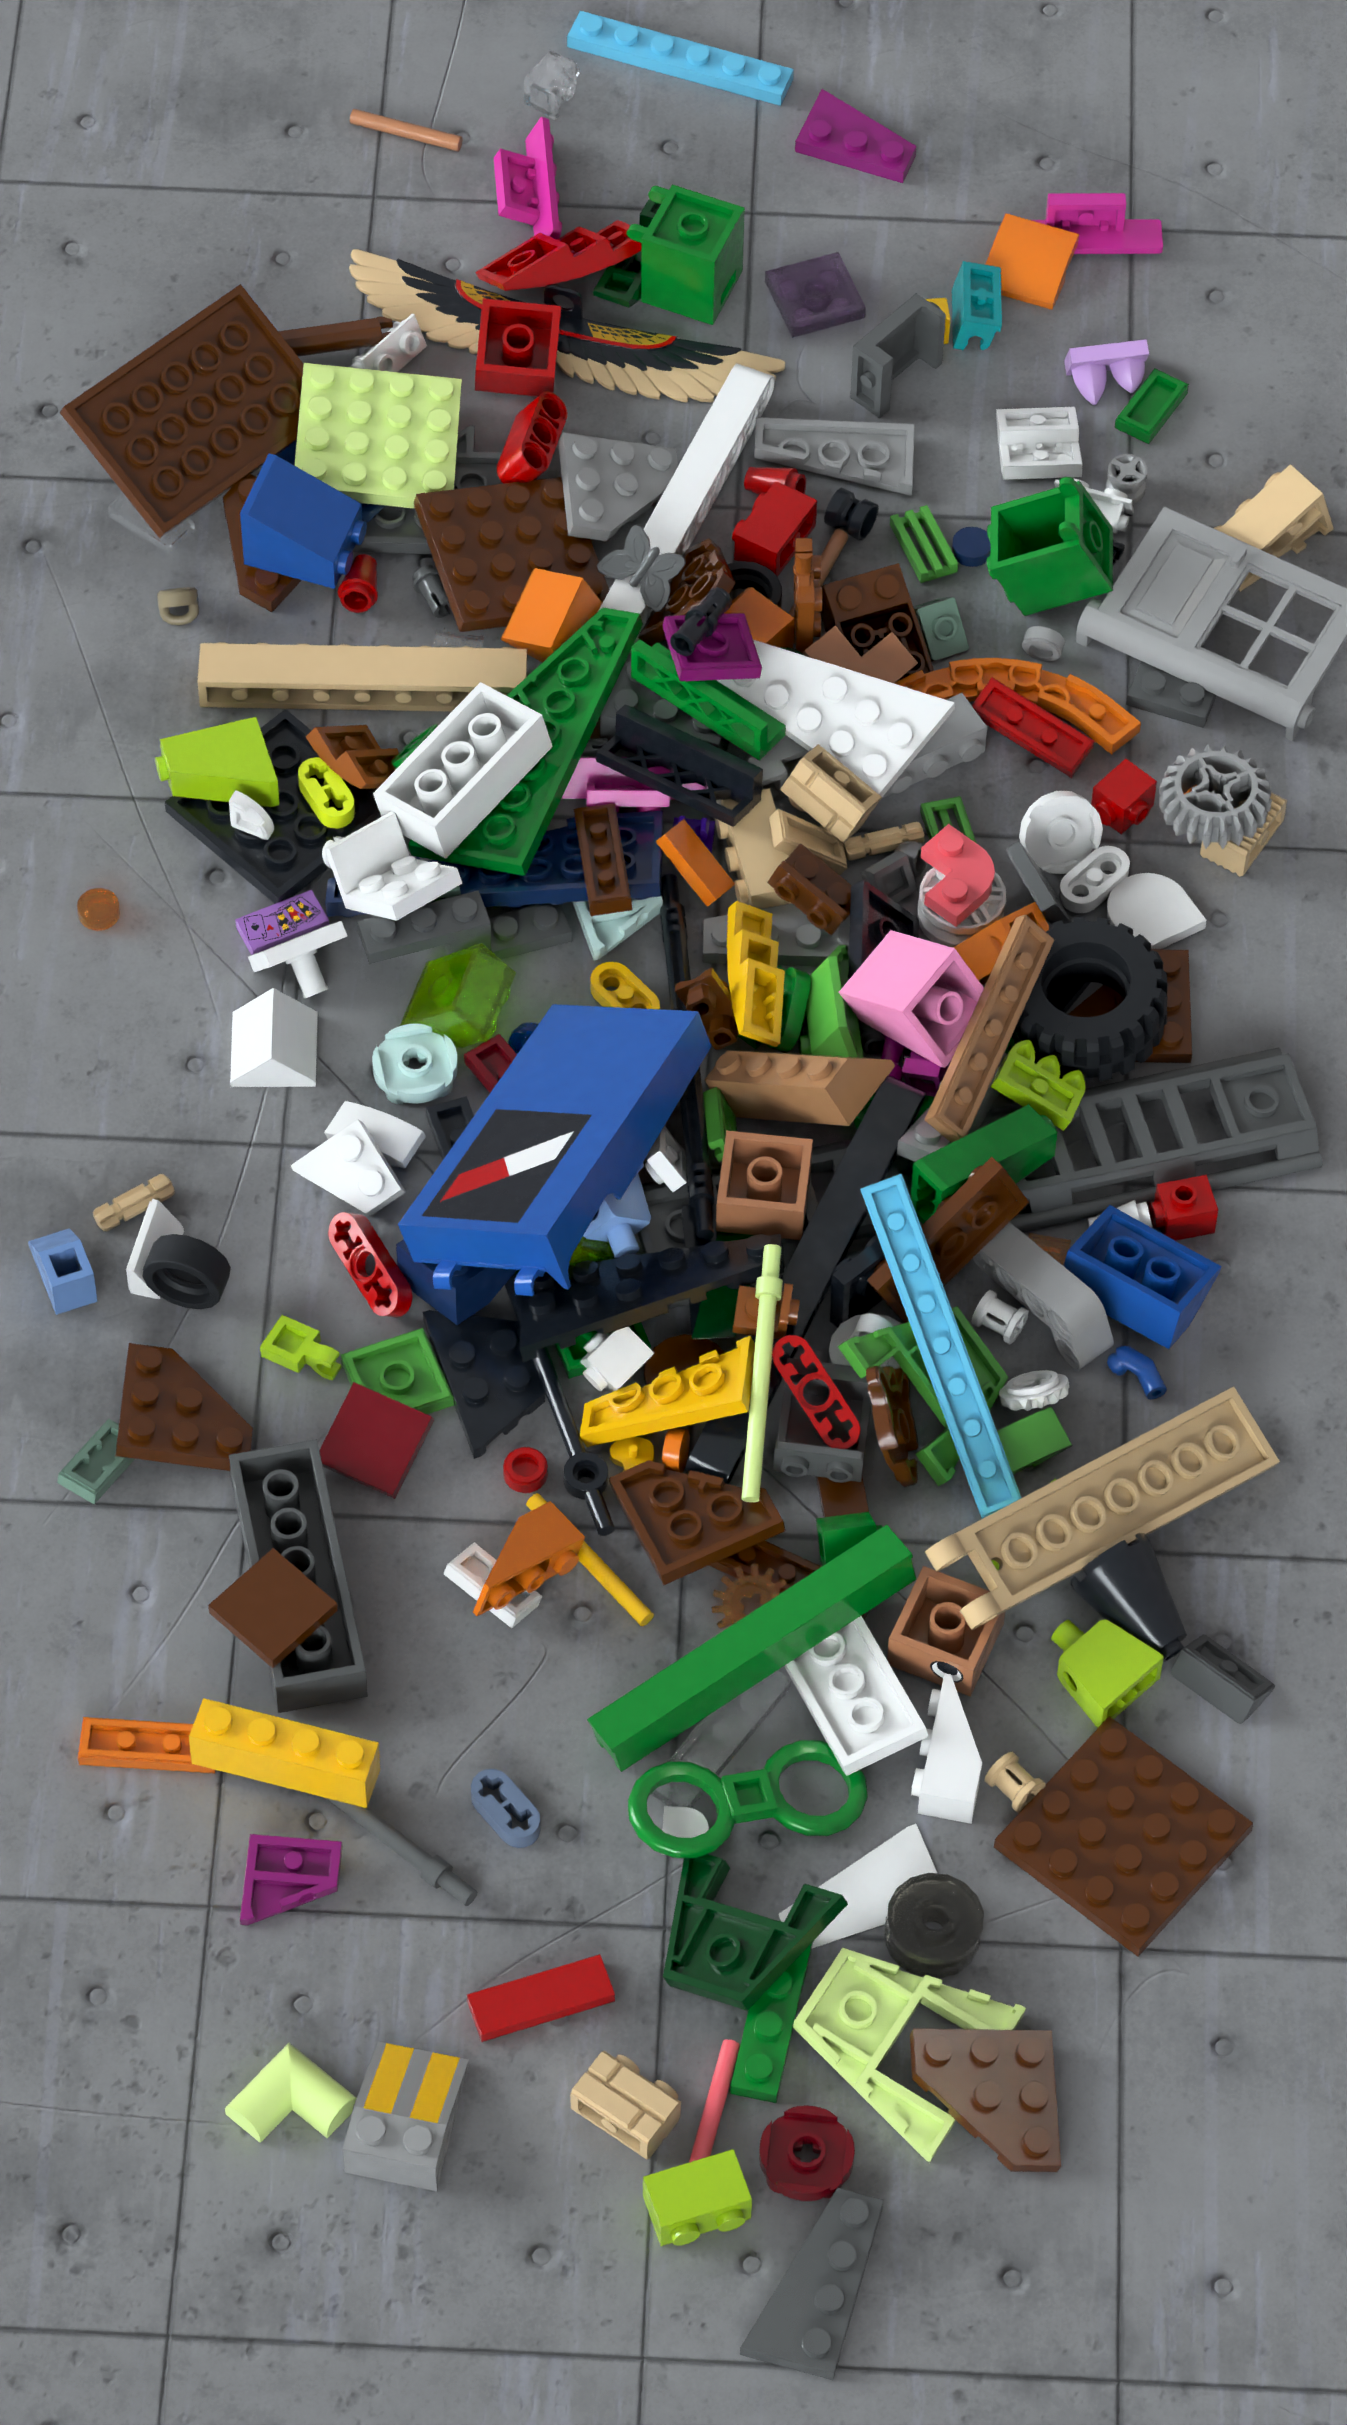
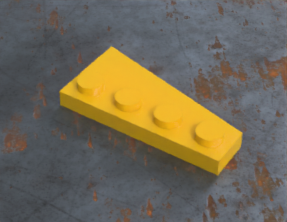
[579,1336,755,1447]

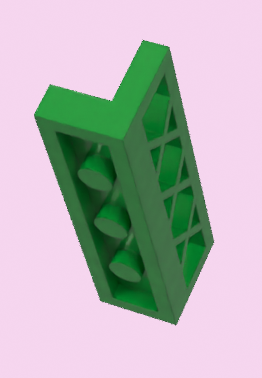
[631,639,786,761]

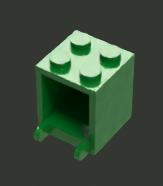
[627,184,745,325]
[987,477,1113,616]

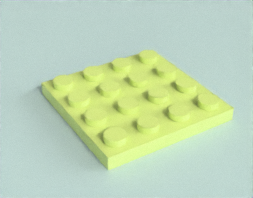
[294,363,462,509]

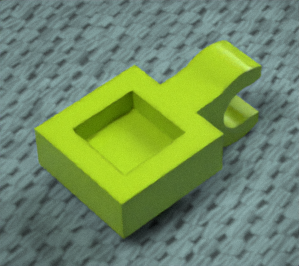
[260,1315,342,1380]

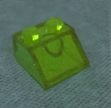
[400,943,516,1048]

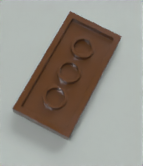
[867,1157,1029,1323]

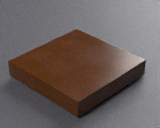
[208,1548,338,1668]

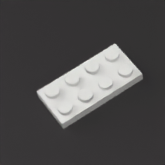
[784,1616,928,1776]

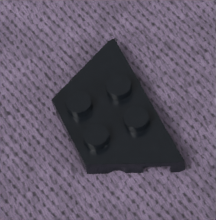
[423,1310,545,1459]

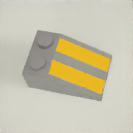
[342,2041,469,2192]

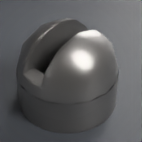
[894,841,926,876]

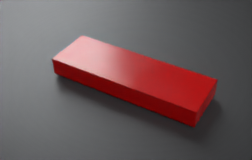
[972,677,1095,778]
[467,1954,615,2042]

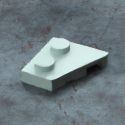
[573,896,663,961]

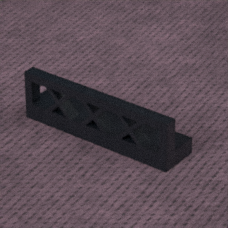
[596,704,763,827]

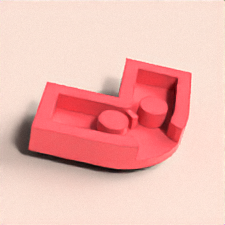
[921,824,995,927]

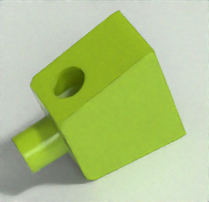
[1051,1619,1164,1728]

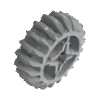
[1159,744,1272,849]

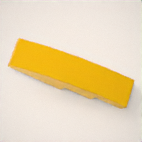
[727,901,785,1047]

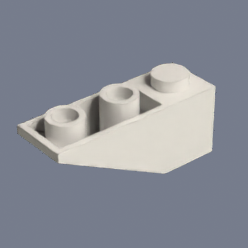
[911,1673,982,1824]

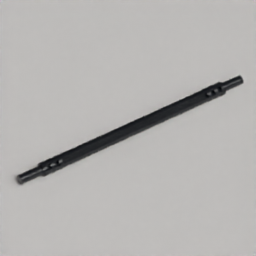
[660,874,715,1241]

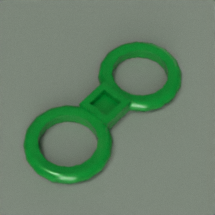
[628,1740,868,1858]

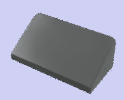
[1171,1634,1275,1724]

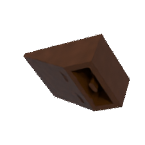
[820,563,934,683]

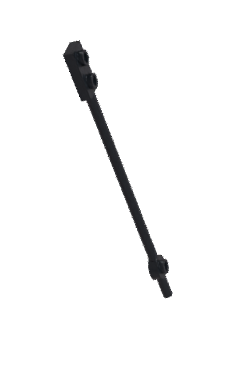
[426,1096,615,1536]

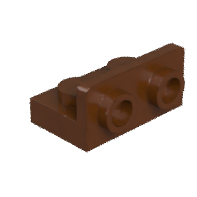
[767,843,852,936]

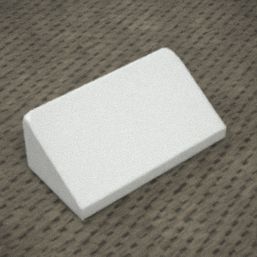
[126,1199,184,1299]

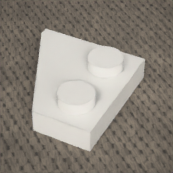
[291,1119,406,1216]

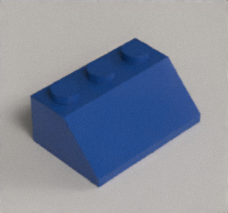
[1063,1205,1222,1349]

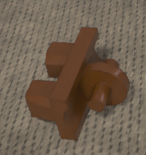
[675,968,740,1050]

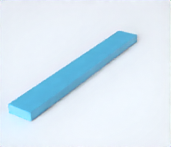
[860,1174,1022,1519]

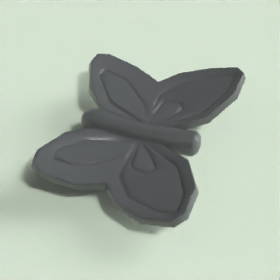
[597,525,686,612]

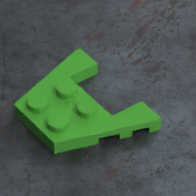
[837,1306,1008,1486]

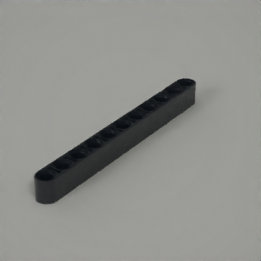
[685,1075,926,1484]

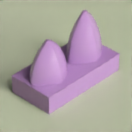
[1064,339,1149,405]

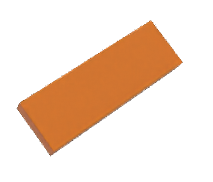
[78,1717,216,1773]

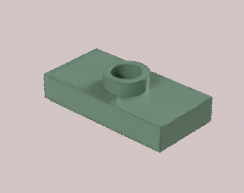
[57,1419,135,1504]

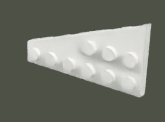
[717,640,955,797]

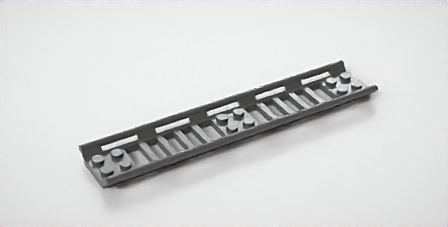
[638,1047,1323,1309]

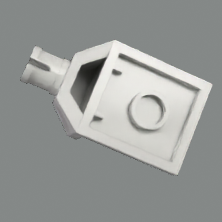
[322,812,462,921]

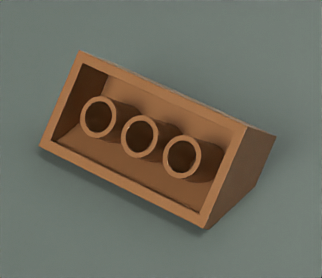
[704,1050,895,1126]

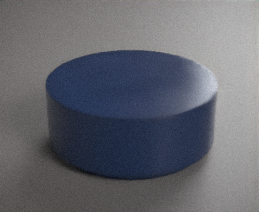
[952,527,991,567]

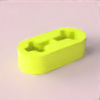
[298,757,355,829]

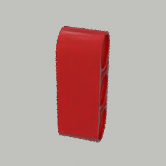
[497,391,568,484]

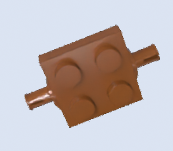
[793,538,822,653]

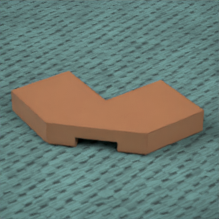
[802,626,918,683]

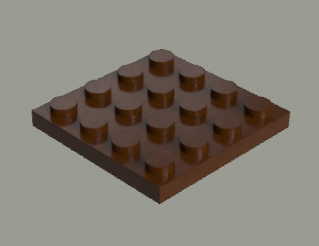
[413,477,609,632]
[994,1716,1253,1957]

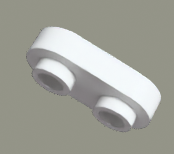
[1059,846,1130,913]

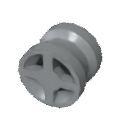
[1106,454,1148,504]

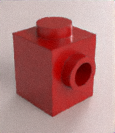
[1091,758,1157,835]
[1149,1174,1218,1241]

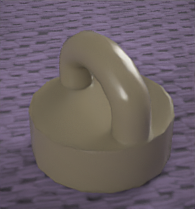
[157,587,199,626]

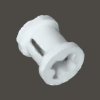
[971,1290,1029,1344]

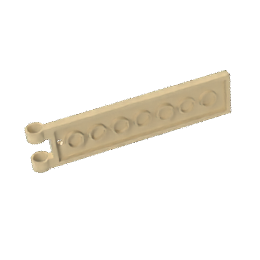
[925,1387,1280,1630]

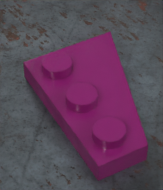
[795,89,916,183]

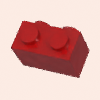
[732,481,817,577]

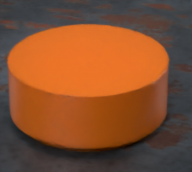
[662,1428,690,1473]

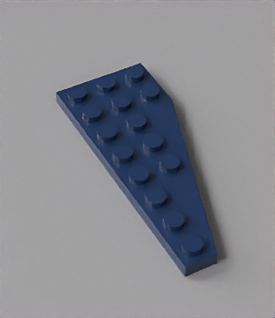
[325,811,664,917]

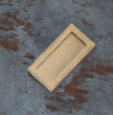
[769,809,847,875]

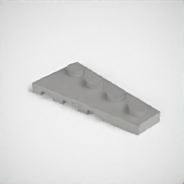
[754,417,915,496]
[702,903,850,966]

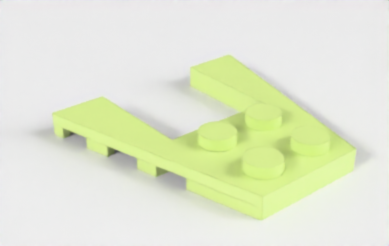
[793,1948,1026,2162]

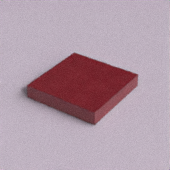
[319,1382,434,1499]

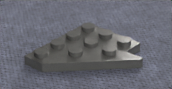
[352,425,503,554]

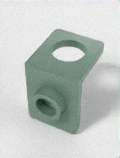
[913,597,969,661]

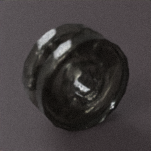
[884,1873,984,1979]

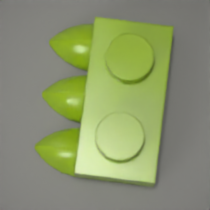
[990,1040,1085,1131]

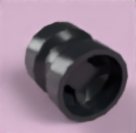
[824,488,879,540]

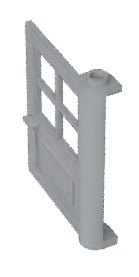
[1076,507,1347,741]

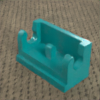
[952,261,1002,350]

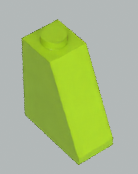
[155,717,279,807]

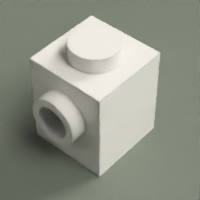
[580,1327,654,1393]

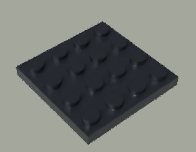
[165,709,381,904]

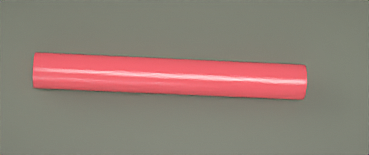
[689,2039,740,2162]

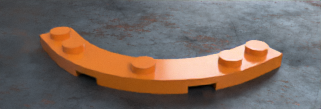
[894,658,1141,755]

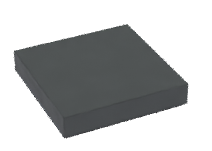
[1006,841,1072,924]

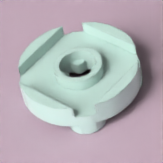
[372,1024,458,1104]

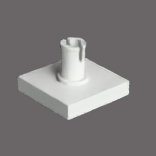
[248,921,347,998]

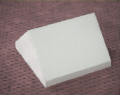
[230,988,318,1087]

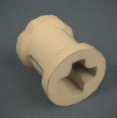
[985,1752,1046,1813]

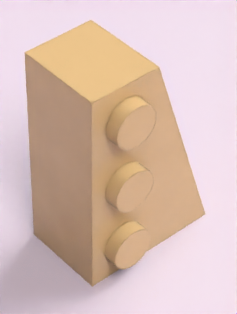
[1214,464,1334,592]

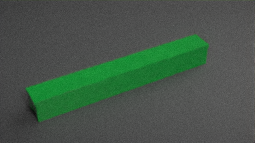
[587,1525,917,1772]

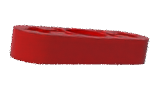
[328,1212,413,1317]
[772,1335,861,1449]

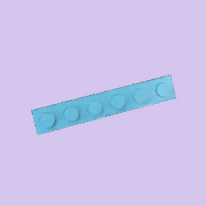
[567,11,794,106]

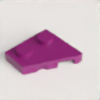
[240,1834,343,1925]

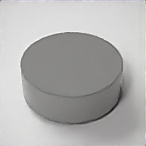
[1022,626,1065,662]

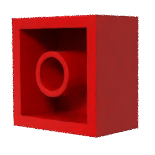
[475,298,561,397]

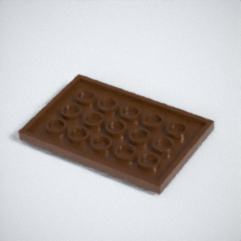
[60,284,304,539]

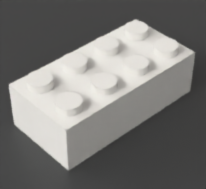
[373,682,553,859]

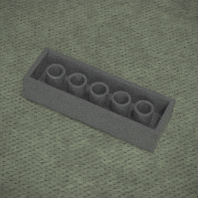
[229,1439,368,1713]

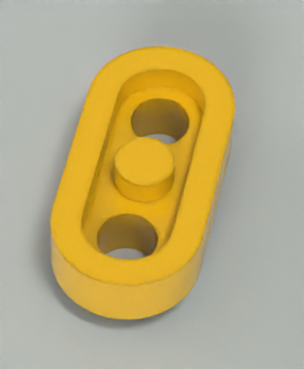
[590,962,660,1009]

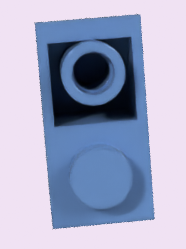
[28,1228,98,1315]

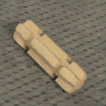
[843,822,924,860]
[93,1174,175,1231]

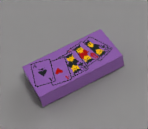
[235,890,329,955]

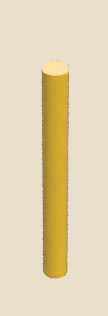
[526,1493,654,1626]

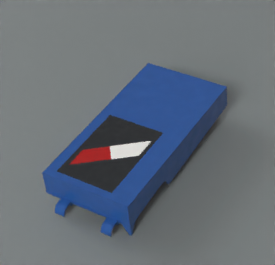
[398,1004,712,1296]

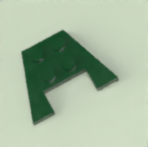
[663,1854,848,2011]

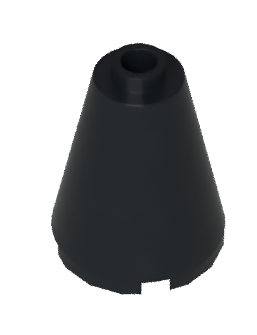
[1070,1533,1187,1662]

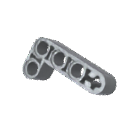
[973,1222,1114,1371]

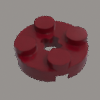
[759,2105,855,2201]

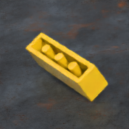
[189,1698,380,1808]

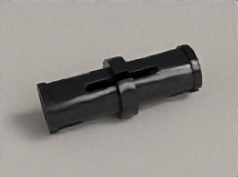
[670,587,732,656]

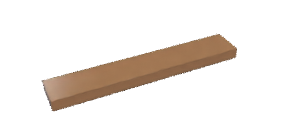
[925,914,1054,1143]

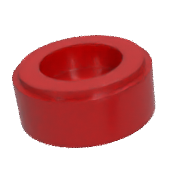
[503,1447,548,1493]

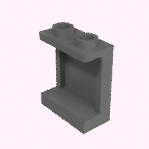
[850,293,946,418]
[773,1358,872,1483]

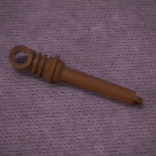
[278,316,393,357]

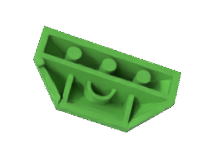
[799,945,864,1058]

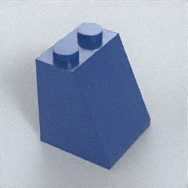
[240,453,367,589]

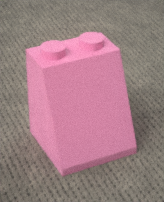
[839,930,984,1068]

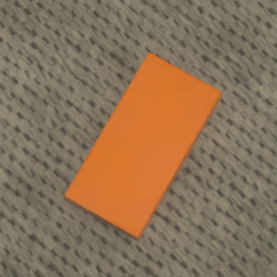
[656,819,735,907]

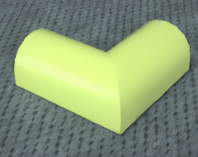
[225,2043,357,2143]

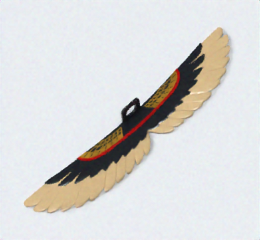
[349,249,785,403]

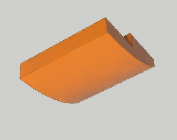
[985,213,1079,310]

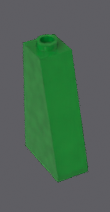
[910,1104,1058,1224]

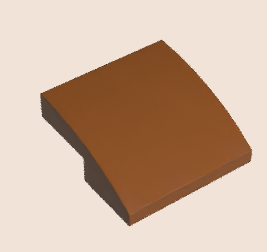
[306,725,399,789]

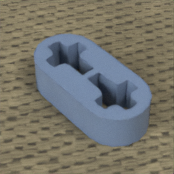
[471,1769,540,1848]

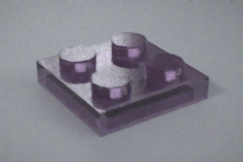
[765,252,866,338]

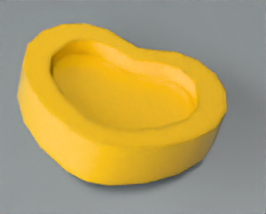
[609,1437,654,1471]

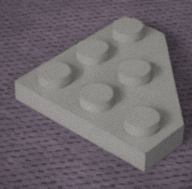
[558,432,678,541]

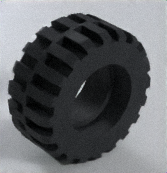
[1011,917,1168,1083]

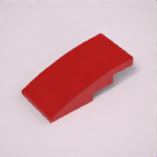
[475,220,642,291]

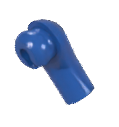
[1107,1346,1167,1400]

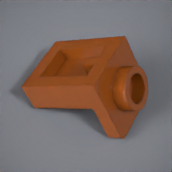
[732,1283,800,1339]

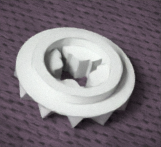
[999,1370,1070,1411]

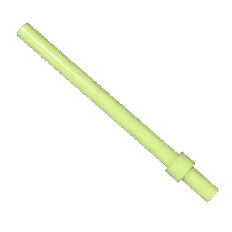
[741,1244,783,1502]

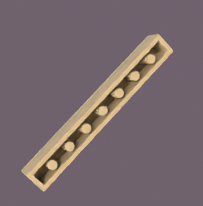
[198,642,528,711]

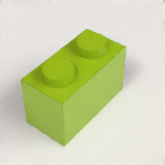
[643,2149,752,2246]

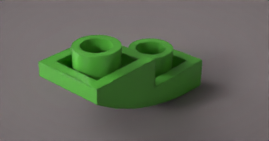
[997,1406,1073,1475]

